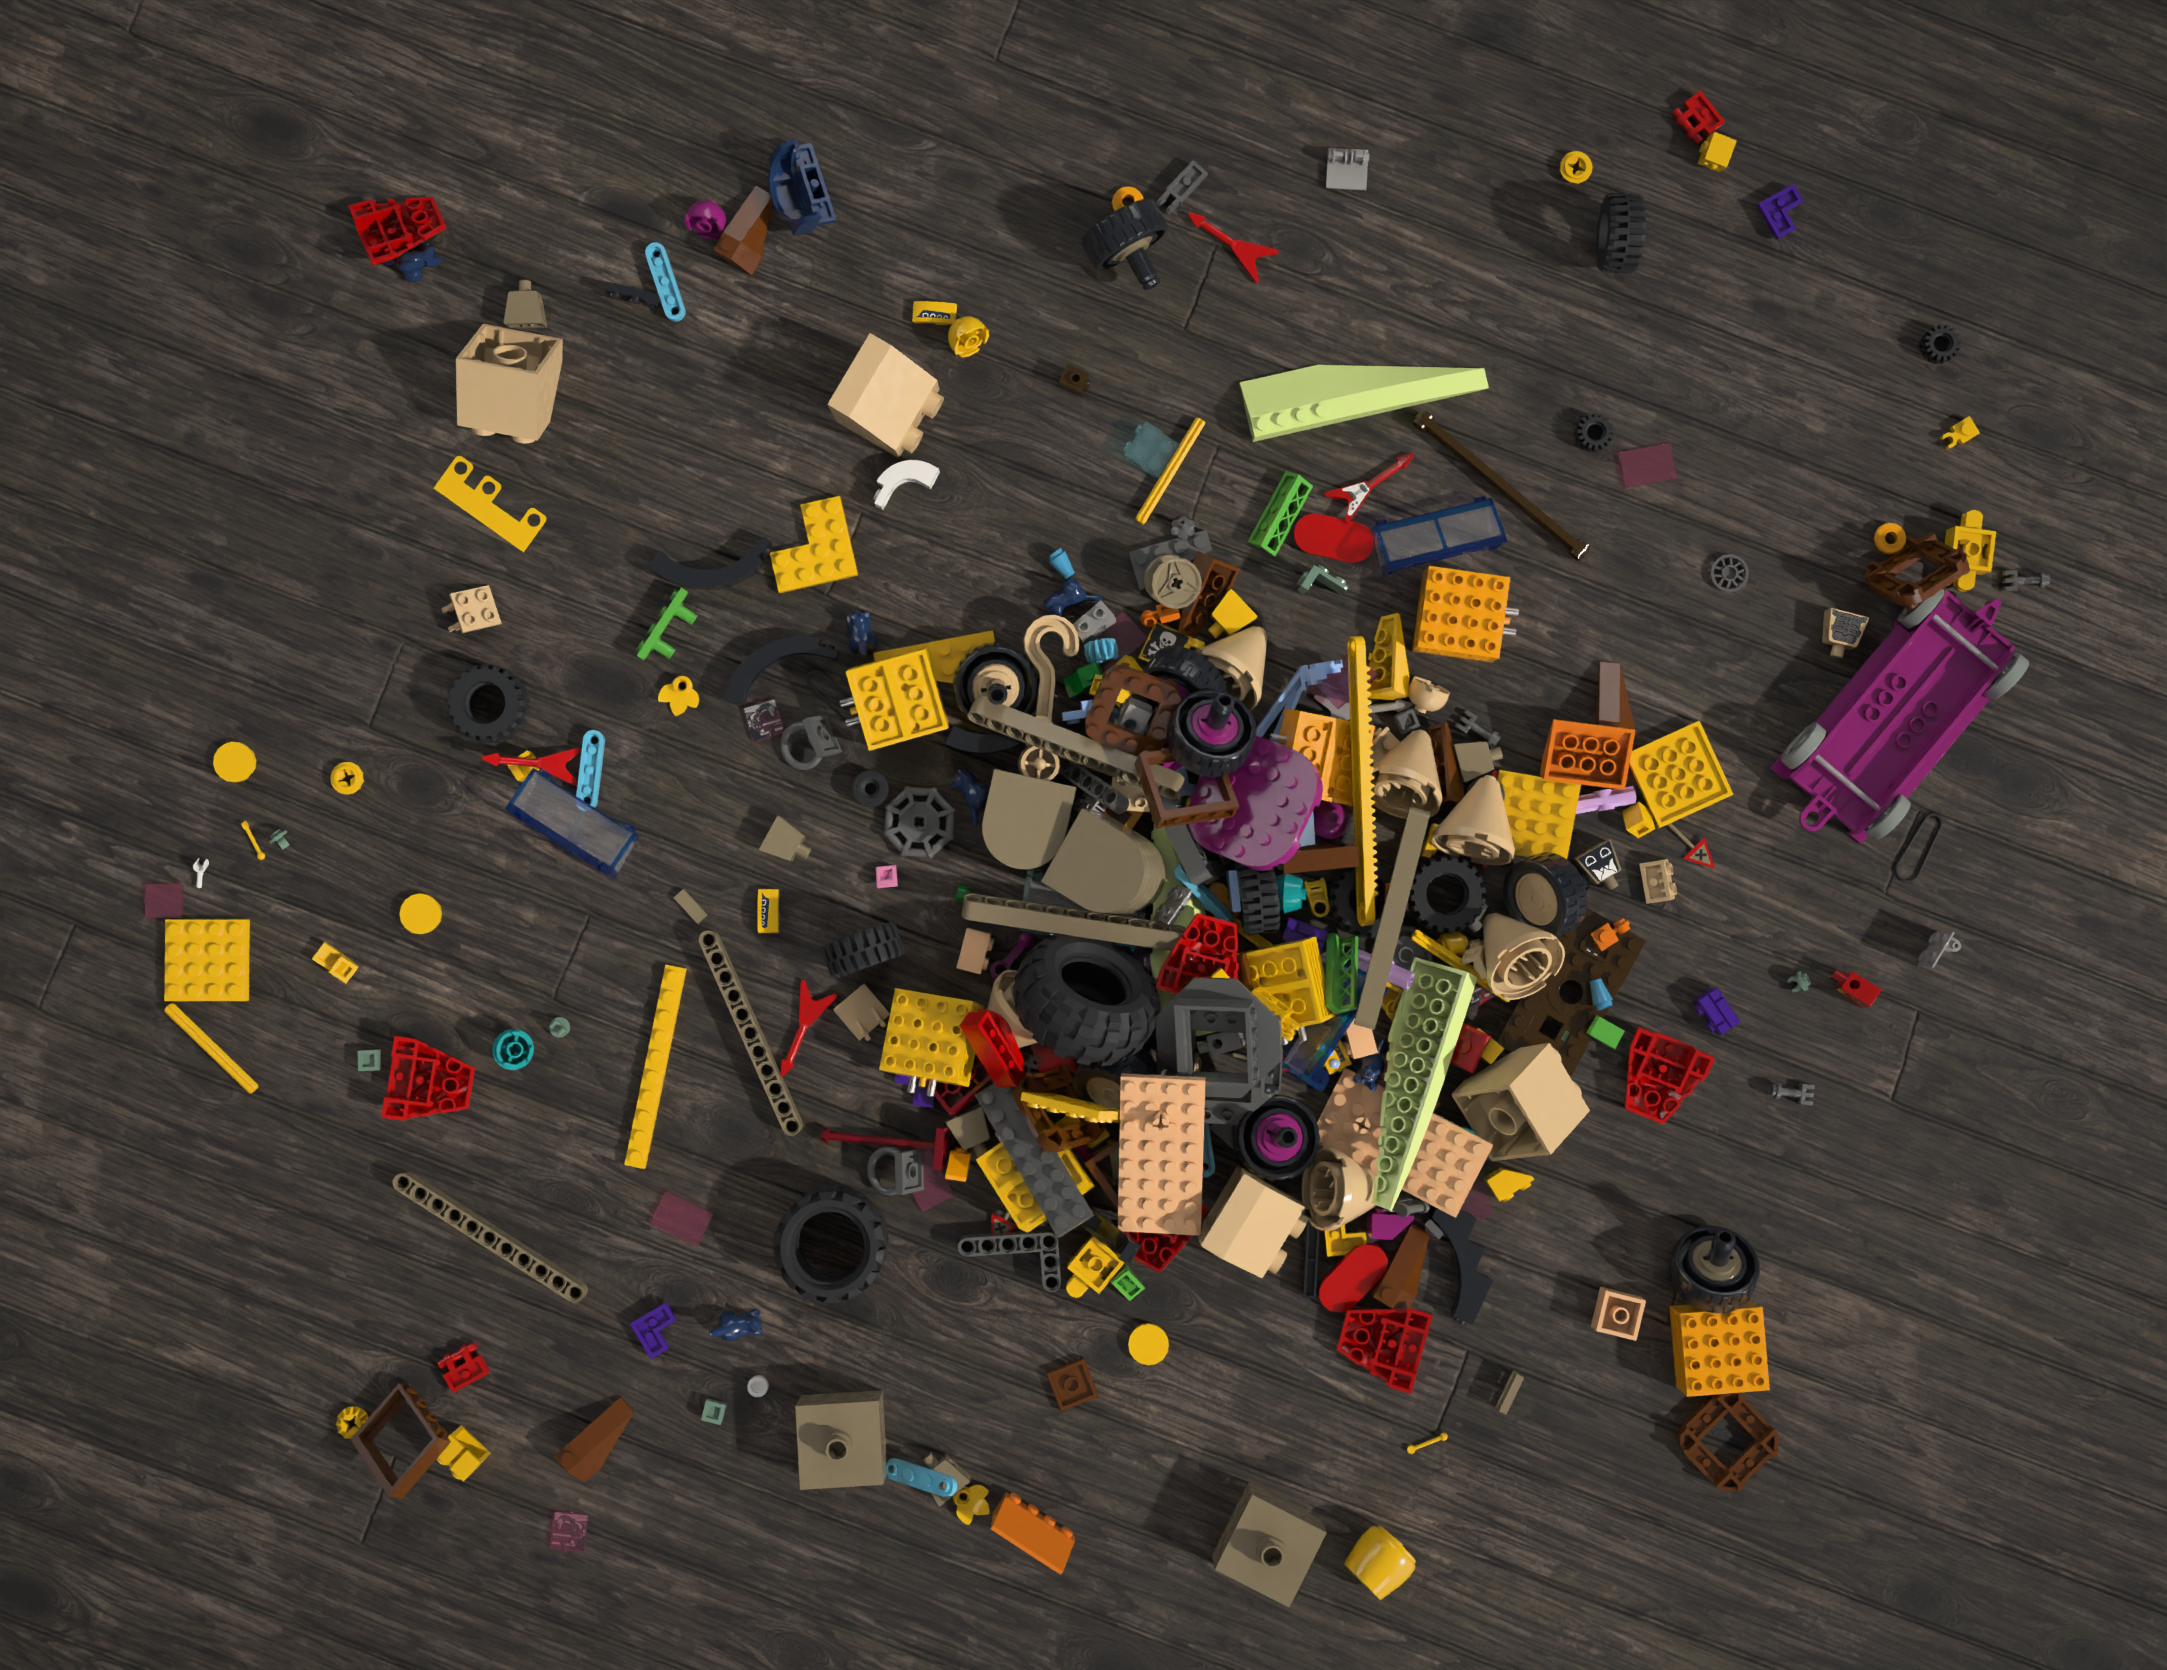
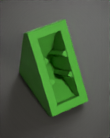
[1587,1015,1625,1049]
[1110,1263,1145,1301]

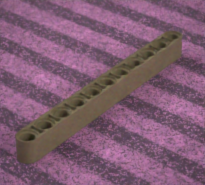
[967,697,1184,799]
[1354,806,1430,1030]
[961,893,1186,951]
[699,930,803,1136]
[393,1171,588,1303]

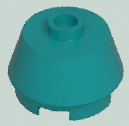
[1276,874,1307,913]
[493,1029,534,1070]

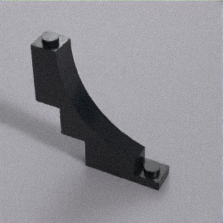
[1416,1197,1493,1325]

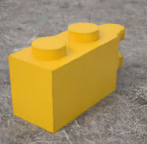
[1251,986,1300,1041]

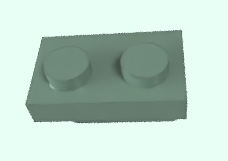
[1297,565,1348,595]

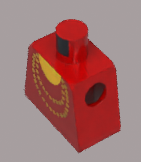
[1830,969,1882,1009]

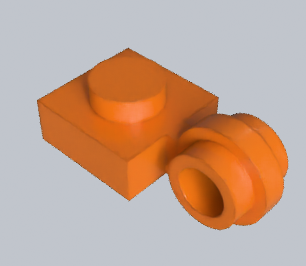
[1141,604,1181,627]
[1589,918,1630,951]

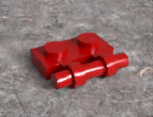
[1672,90,1725,144]
[437,1342,490,1393]

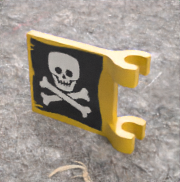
[1138,622,1205,662]

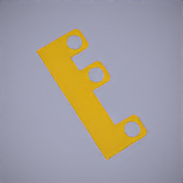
[434,456,546,552]

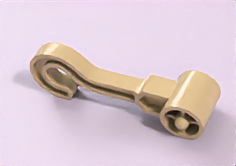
[1018,615,1079,781]

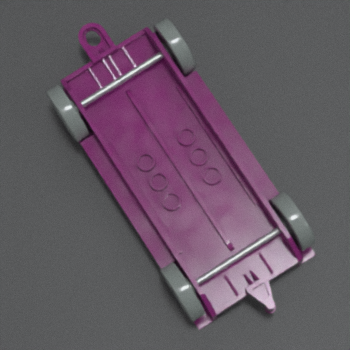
[1770,589,2029,844]

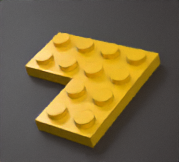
[770,496,858,593]

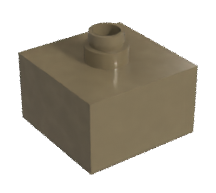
[795,1390,887,1490]
[1212,1482,1327,1607]

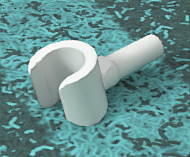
[193,858,209,888]
[1468,904,1488,932]

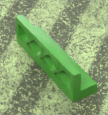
[1248,471,1313,557]
[1325,932,1359,1015]

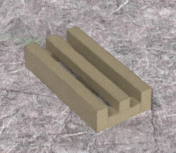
[1495,1370,1524,1414]

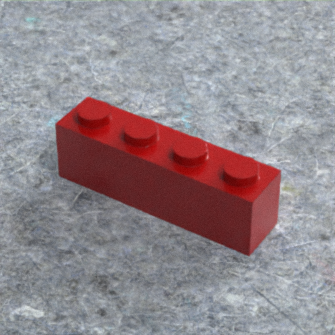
[959,1011,1025,1087]

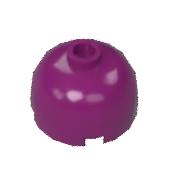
[684,200,726,240]
[1313,800,1350,839]

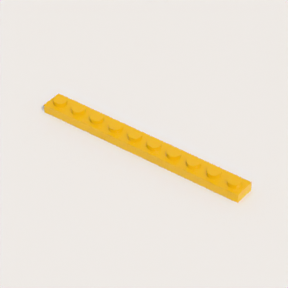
[624,965,687,1169]

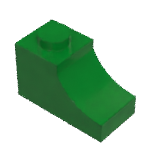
[1063,662,1104,699]

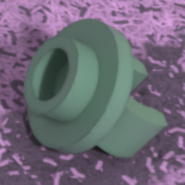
[269,829,289,849]
[1787,971,1811,992]
[549,1017,570,1038]

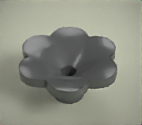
[1171,516,1195,540]

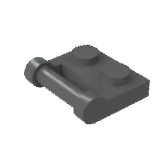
[1383,1193,1429,1217]

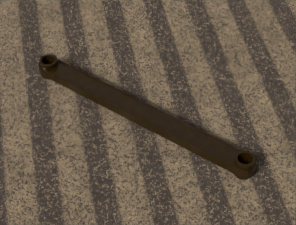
[1412,409,1590,561]

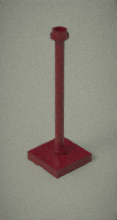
[821,1125,951,1170]

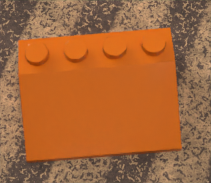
[1540,719,1635,790]
[991,1492,1075,1575]

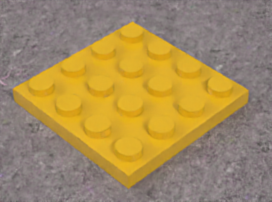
[1629,721,1734,828]
[1498,770,1581,859]
[164,920,250,1001]
[1021,1092,1120,1123]

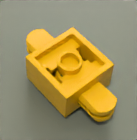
[1945,510,1996,592]
[1066,1234,1124,1298]

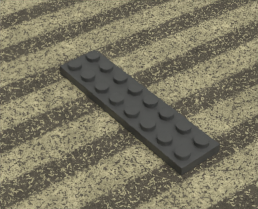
[975,1083,1095,1238]

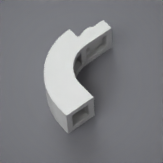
[874,460,940,510]

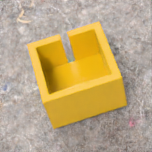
[436,1425,491,1481]

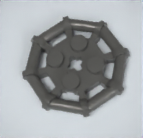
[883,785,956,859]

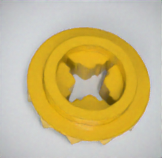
[1559,151,1592,184]
[331,762,364,794]
[335,1406,369,1439]

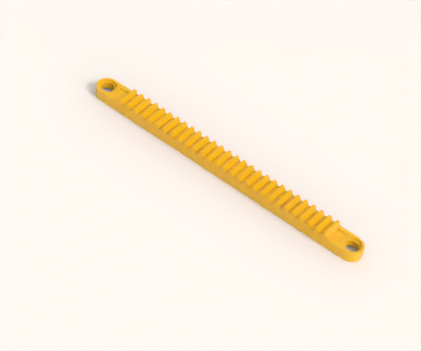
[1347,636,1378,926]

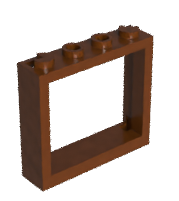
[1135,748,1239,829]
[1274,843,1359,874]
[1085,1135,1120,1209]
[350,1383,451,1499]

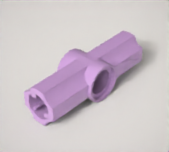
[1576,786,1636,814]
[1358,949,1415,990]

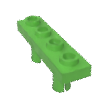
[636,588,698,660]

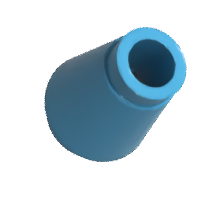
[1048,548,1075,579]
[1589,979,1613,1010]

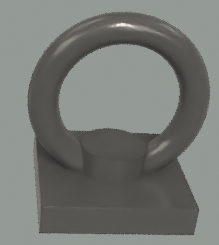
[780,715,842,770]
[867,1146,924,1196]

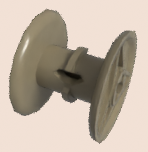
[1144,554,1202,609]

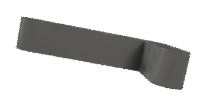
[1058,726,1129,814]
[1160,795,1226,886]
[958,1230,1061,1292]

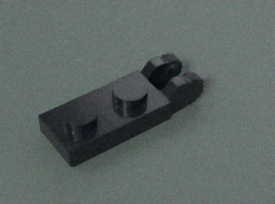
[604,282,662,309]

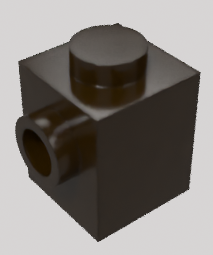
[1059,364,1091,396]

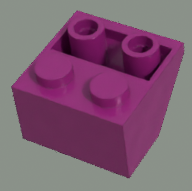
[1366,1206,1414,1240]

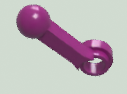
[990,932,1035,980]

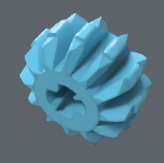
[1084,638,1119,664]

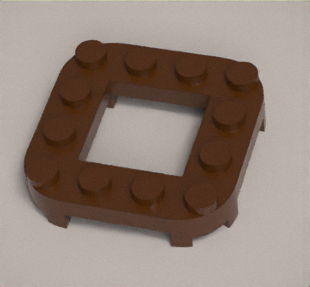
[1864,532,1970,609]
[1085,663,1182,757]
[1012,1063,1106,1153]
[1676,1393,1779,1492]

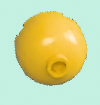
[948,316,989,358]

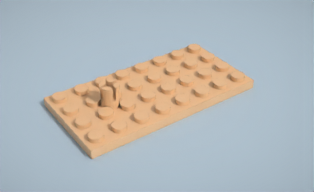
[1317,1067,1493,1218]
[1118,1073,1206,1236]

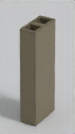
[674,889,708,924]

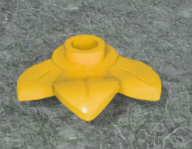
[658,676,699,716]
[953,1485,990,1525]

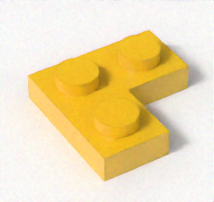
[1324,1224,1367,1257]

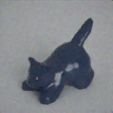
[383,242,442,282]
[1043,578,1103,617]
[846,610,879,656]
[950,768,990,827]
[1353,1038,1386,1091]
[708,1309,763,1342]

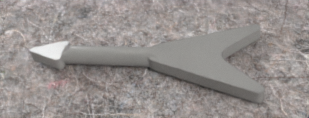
[1314,695,1413,721]

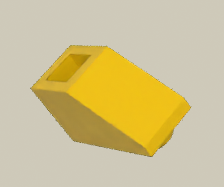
[1483,1167,1534,1202]

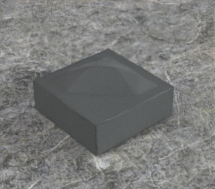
[1393,707,1420,735]
[1421,1217,1444,1239]

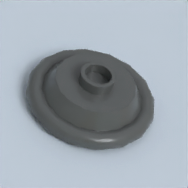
[1393,924,1434,971]

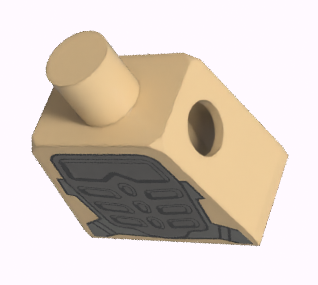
[1822,608,1869,659]

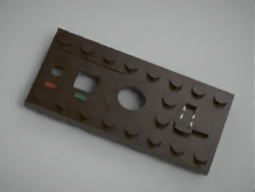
[1496,908,1646,1078]

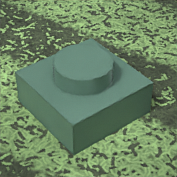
[357,1049,381,1071]
[701,1398,727,1425]

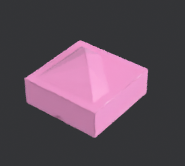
[876,865,898,888]

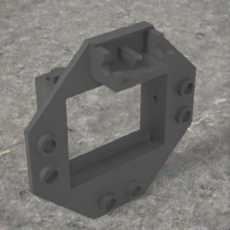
[1155,977,1282,1098]
[1157,1010,1283,1125]

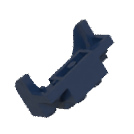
[768,140,837,236]

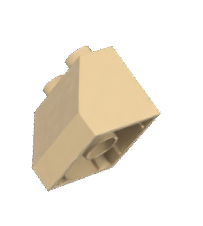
[456,324,563,443]
[828,333,944,458]
[1451,1043,1590,1161]
[1197,1164,1309,1278]

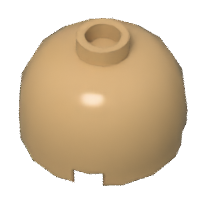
[1409,676,1450,713]

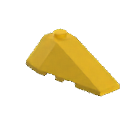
[1367,613,1410,700]

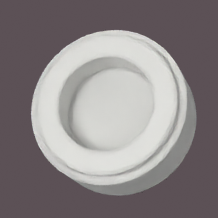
[747,1375,769,1397]

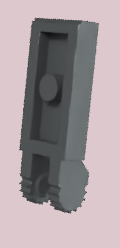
[1156,160,1208,215]

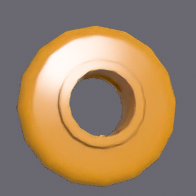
[1112,186,1143,211]
[1874,523,1906,555]

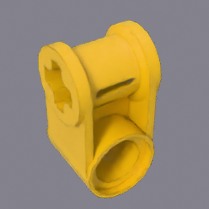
[1303,877,1330,918]

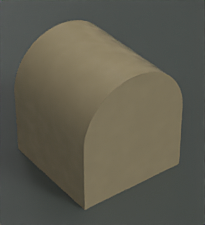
[982,769,1076,870]
[1041,809,1166,914]

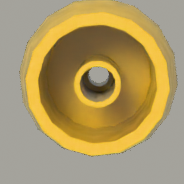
[1343,1525,1416,1600]

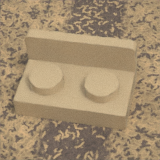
[1370,727,1400,767]
[1640,859,1677,904]
[1461,939,1487,979]

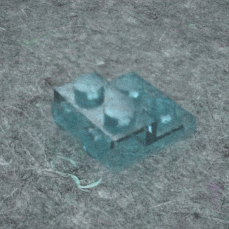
[1123,421,1180,479]

